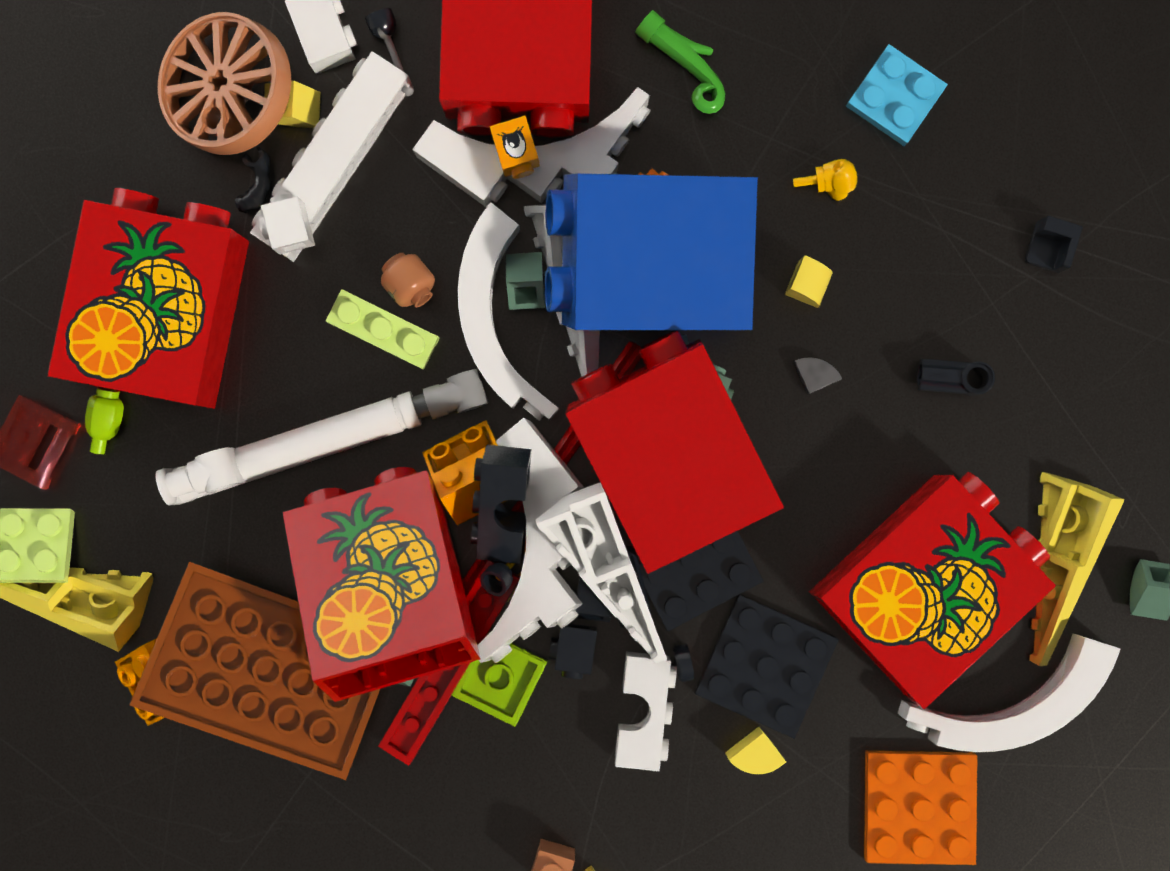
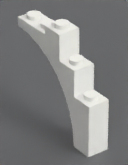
[412,87,650,207]
[477,418,584,663]

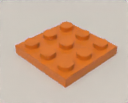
[864,750,977,865]

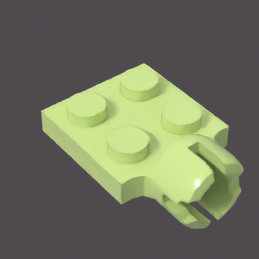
[0,508,75,583]

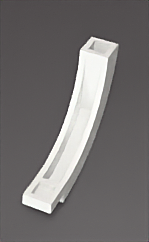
[458,202,559,421]
[897,633,1120,752]

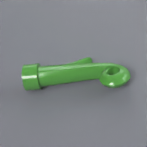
[635,10,725,114]

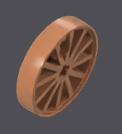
[158,12,291,155]

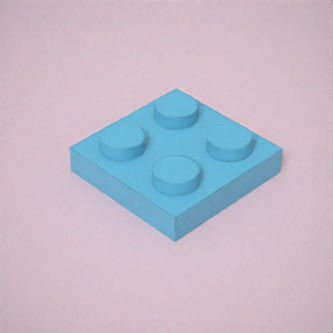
[846,44,948,146]

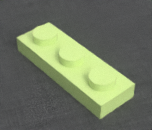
[326,289,440,370]

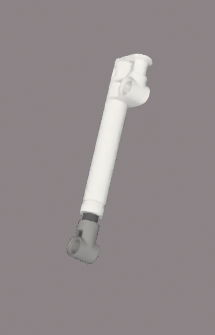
[156,369,489,506]

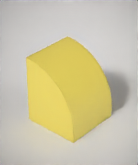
[264,81,321,128]
[784,255,833,308]
[725,726,786,774]

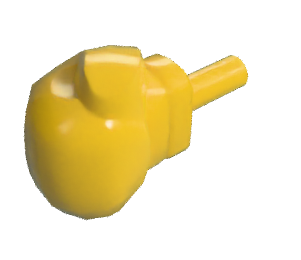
[793,159,857,201]

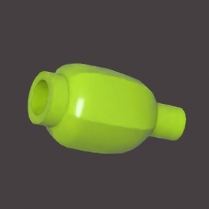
[85,387,124,454]

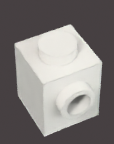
[259,194,315,255]

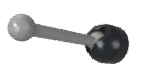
[365,8,414,96]

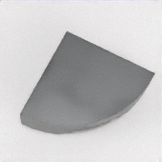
[793,358,842,394]

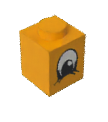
[489,116,540,179]

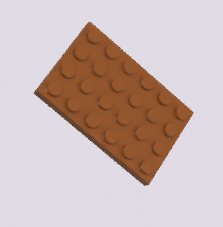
[129,562,380,780]

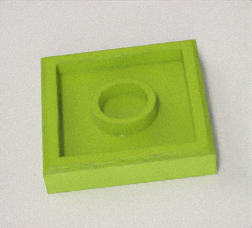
[452,632,548,727]

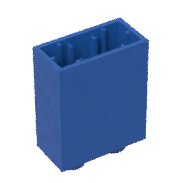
[545,173,758,330]

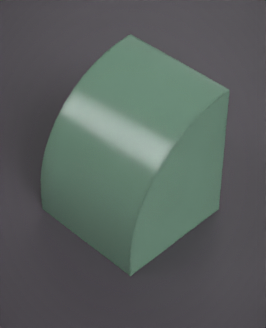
[506,252,545,310]
[1130,559,1170,621]

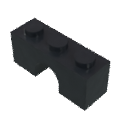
[471,445,532,564]

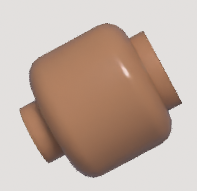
[381,253,435,307]

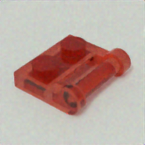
[0,395,81,489]

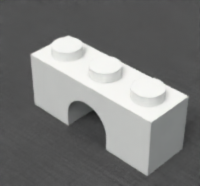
[615,651,677,771]

